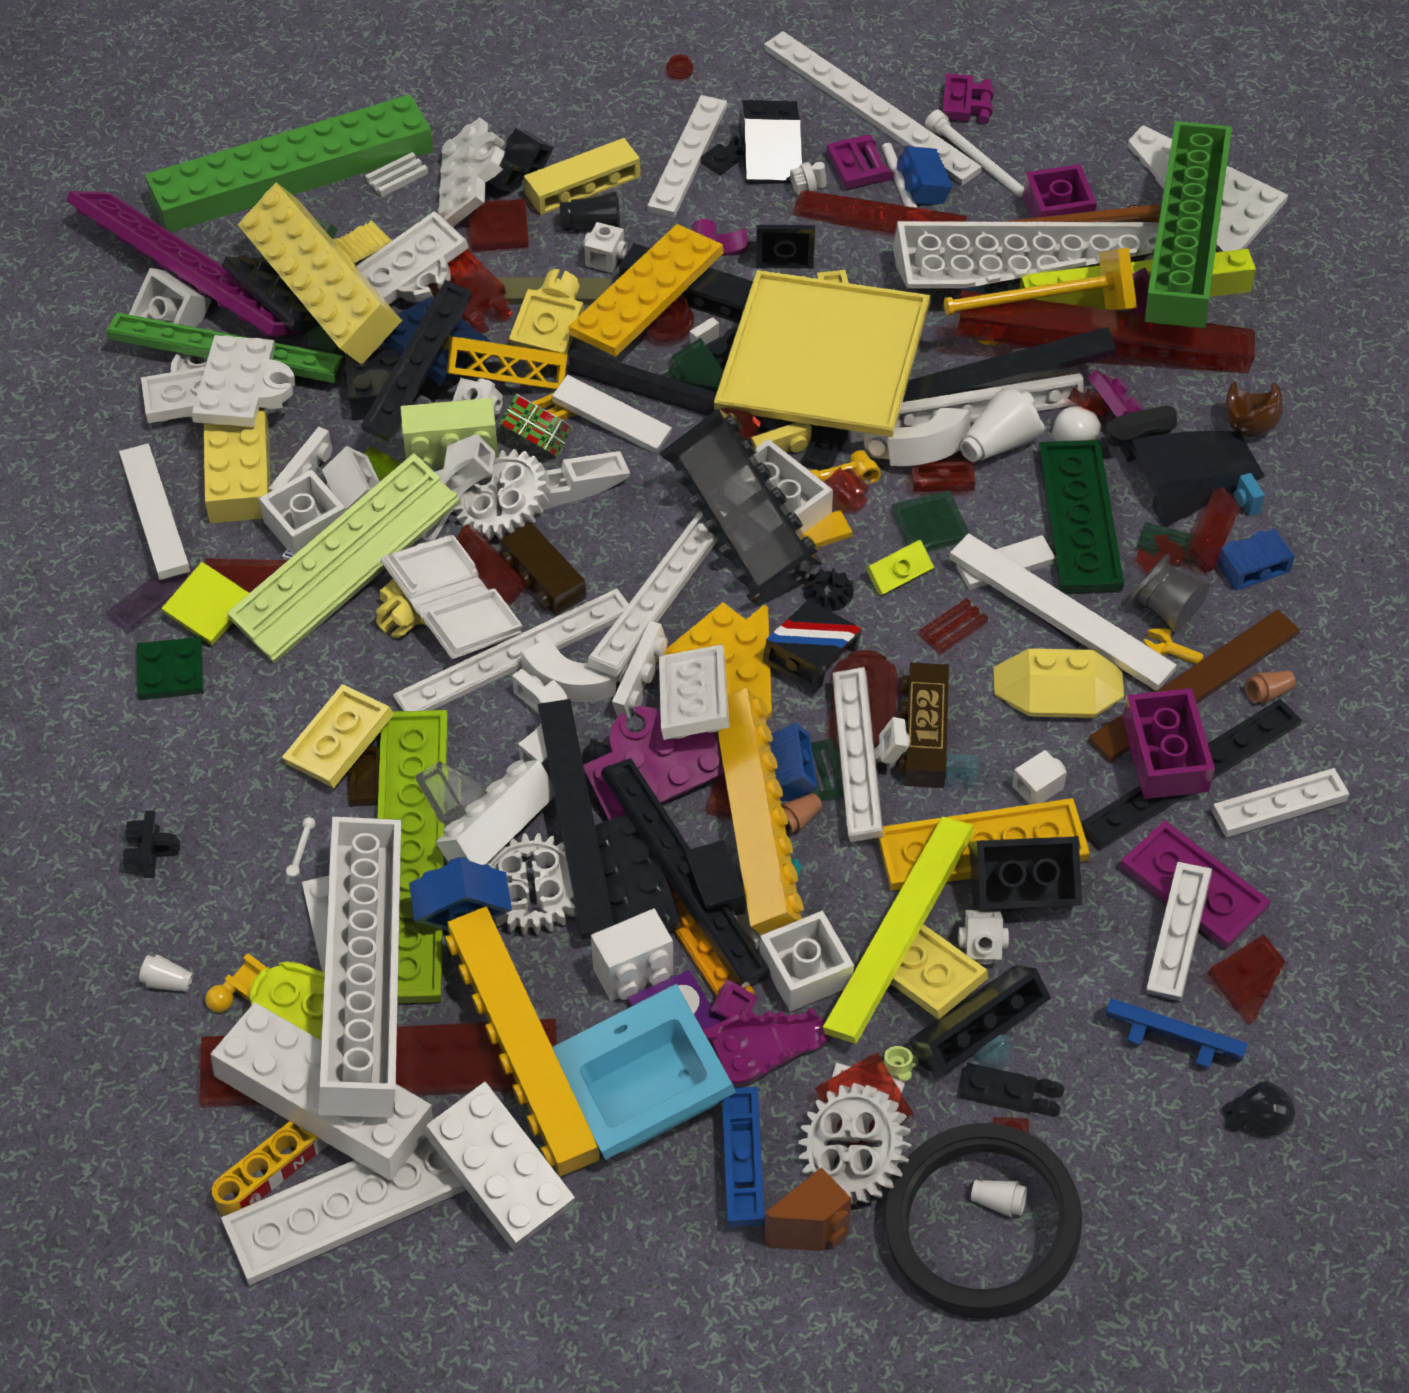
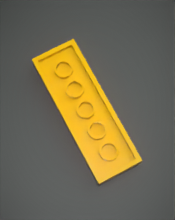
[568,224,724,357]
[877,798,1090,891]

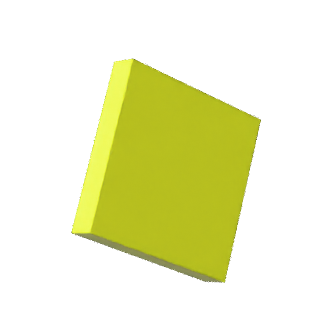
[162,562,249,646]

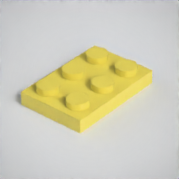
[282,684,394,788]
[890,924,988,1019]

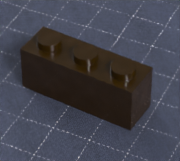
[499,522,586,616]

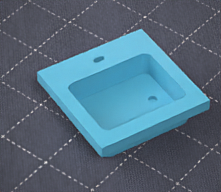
[552,984,736,1160]

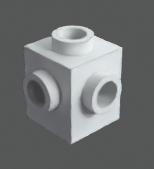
[584,222,627,273]
[453,378,503,418]
[958,910,1009,964]

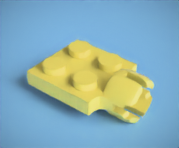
[509,269,585,354]
[376,579,427,638]

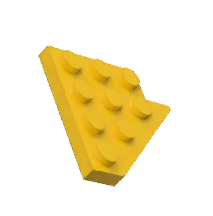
[656,602,772,721]

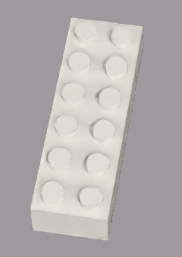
[210,1002,433,1181]

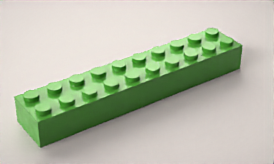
[145,94,433,232]
[1145,121,1232,328]

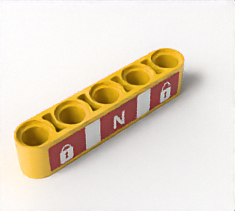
[212,1121,329,1216]

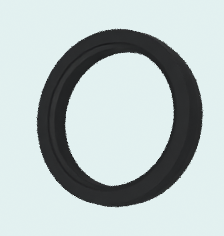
[885,1123,1082,1318]

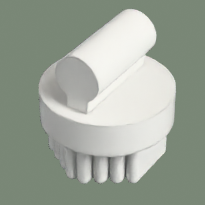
[789,162,827,196]

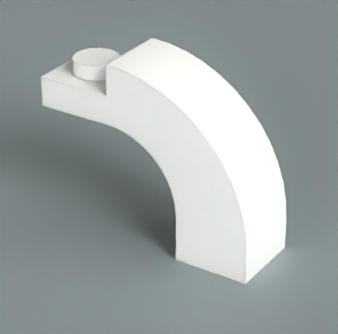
[863,407,971,466]
[521,638,633,702]
[512,669,568,775]

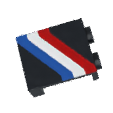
[762,599,862,692]

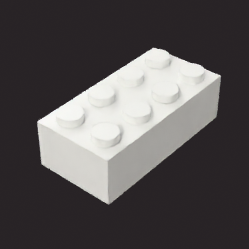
[425,1082,575,1250]

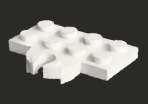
[438,117,505,227]
[356,211,469,304]
[192,335,295,427]
[141,354,208,423]

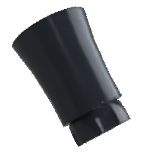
[560,191,620,231]

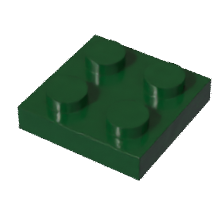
[137,637,204,700]

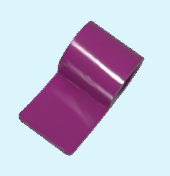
[691,219,748,256]

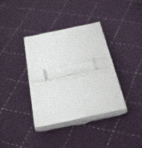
[380,535,523,659]

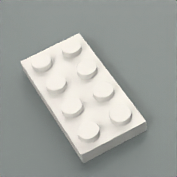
[659,644,730,740]

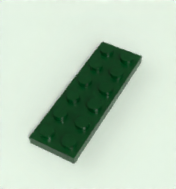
[1038,440,1124,593]

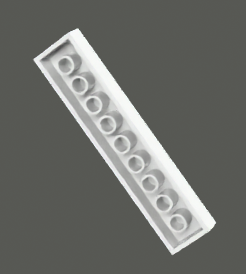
[318,817,401,1118]

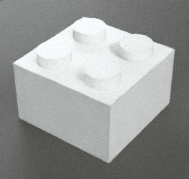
[259,469,346,555]
[591,908,674,1001]
[759,911,854,1012]

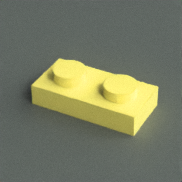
[751,422,812,453]

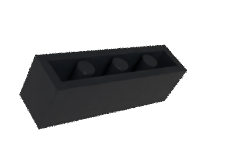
[908,965,1051,1074]

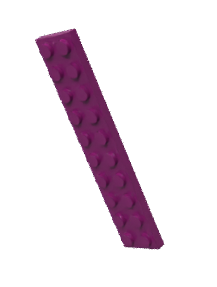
[66,191,308,338]

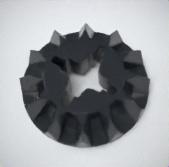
[803,567,854,611]

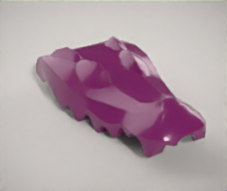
[702,1008,828,1087]

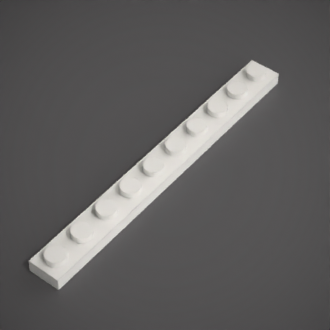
[764,31,982,186]

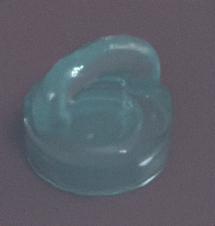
[976,1034,1012,1069]

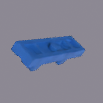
[1106,998,1248,1069]
[722,1087,765,1227]

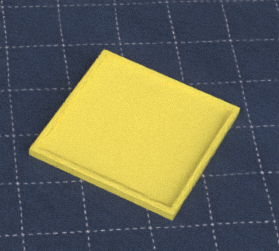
[714,270,930,437]

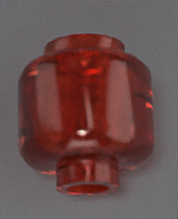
[824,468,869,513]

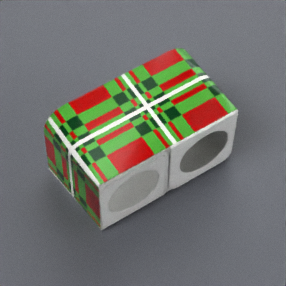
[499,394,573,457]

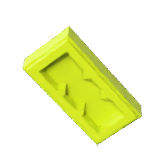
[865,540,934,595]

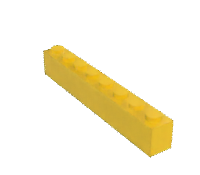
[718,688,804,935]
[445,906,599,1177]

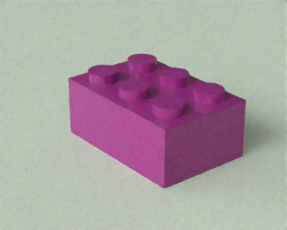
[1122,688,1215,799]

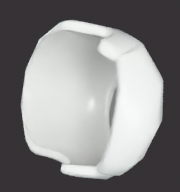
[1052,406,1101,441]

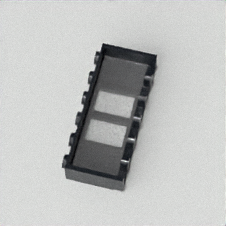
[659,409,822,606]

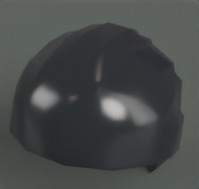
[1221,1081,1295,1136]

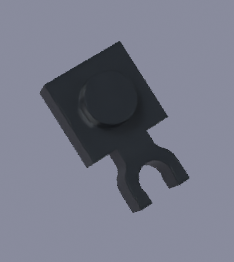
[701,136,742,176]

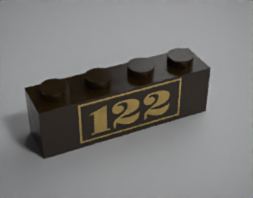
[898,662,949,788]

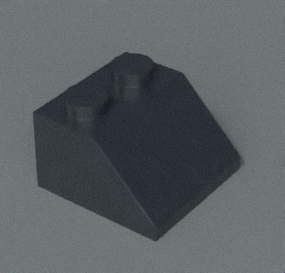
[756,225,815,269]

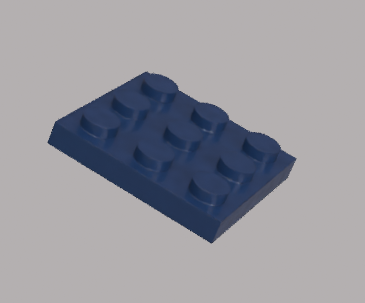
[383,296,493,386]

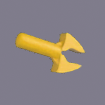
[1143,628,1203,664]

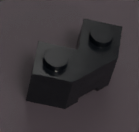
[487,128,554,193]

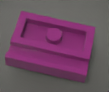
[1088,370,1144,417]

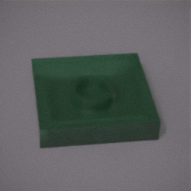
[891,490,970,552]

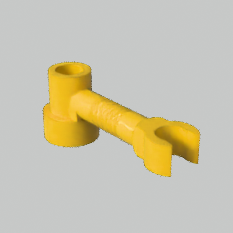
[807,450,881,486]

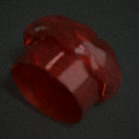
[644,295,694,343]

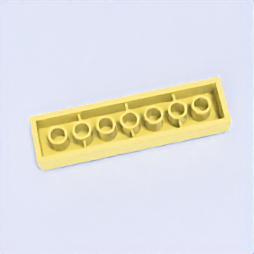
[238,182,402,364]

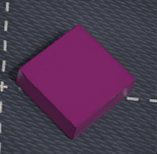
[710,980,758,1020]

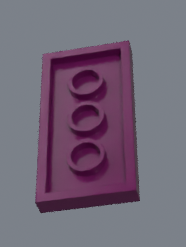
[1120,820,1271,950]

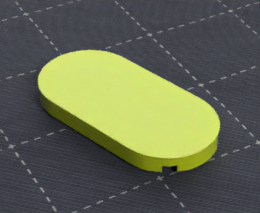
[250,962,324,1040]

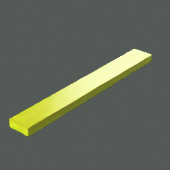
[823,816,974,1044]

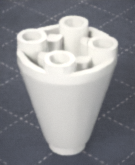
[960,388,1045,462]

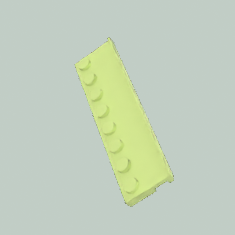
[227,453,460,663]

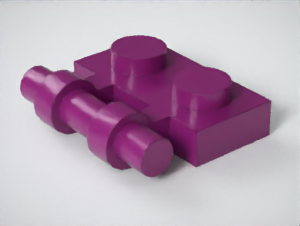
[943,73,994,124]

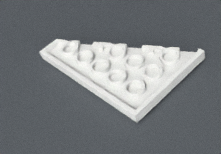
[1127,125,1288,252]

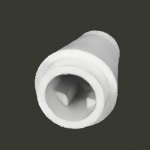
[139,954,194,993]
[971,1180,1027,1218]

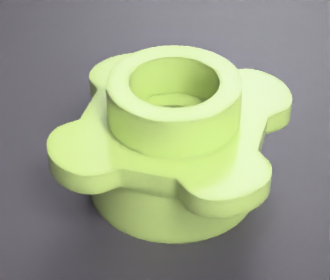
[878,1046,918,1082]

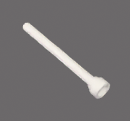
[925,110,1024,197]

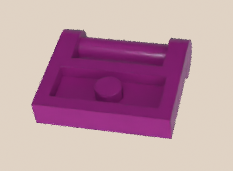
[826,135,893,189]

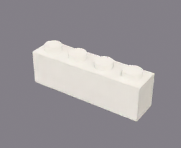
[435,760,554,865]

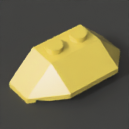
[993,649,1124,718]

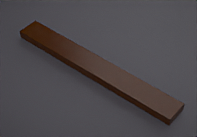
[1088,609,1300,763]

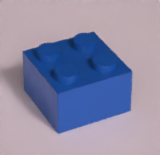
[409,857,512,931]

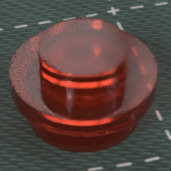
[666,54,693,79]

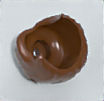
[1225,382,1283,437]

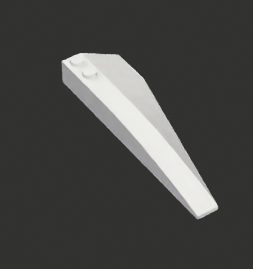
[893,221,1159,288]

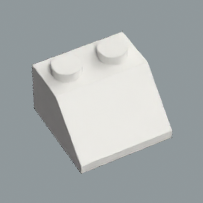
[129,268,212,327]

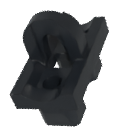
[123,811,181,878]

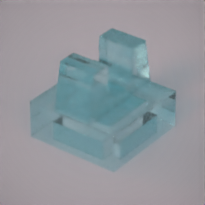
[946,753,981,786]

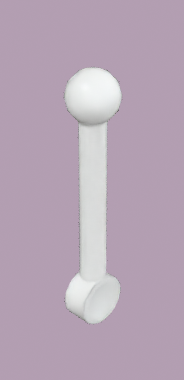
[286,817,316,878]

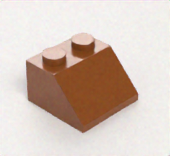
[765,1167,852,1251]

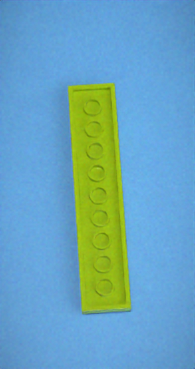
[377,710,448,1004]

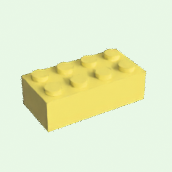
[204,407,271,523]

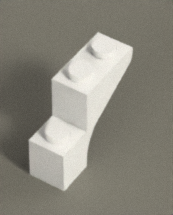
[419,434,495,543]

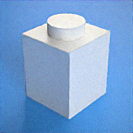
[1012,750,1067,804]

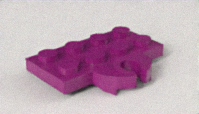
[583,706,725,821]

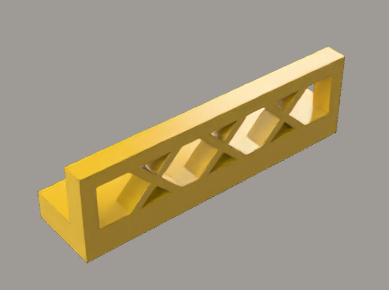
[444,337,568,389]

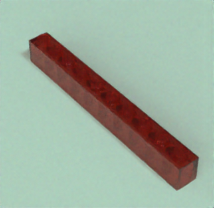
[955,290,1255,374]

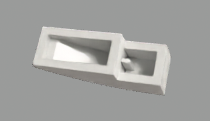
[540,451,630,510]

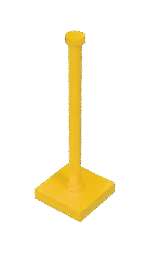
[944,247,1137,316]

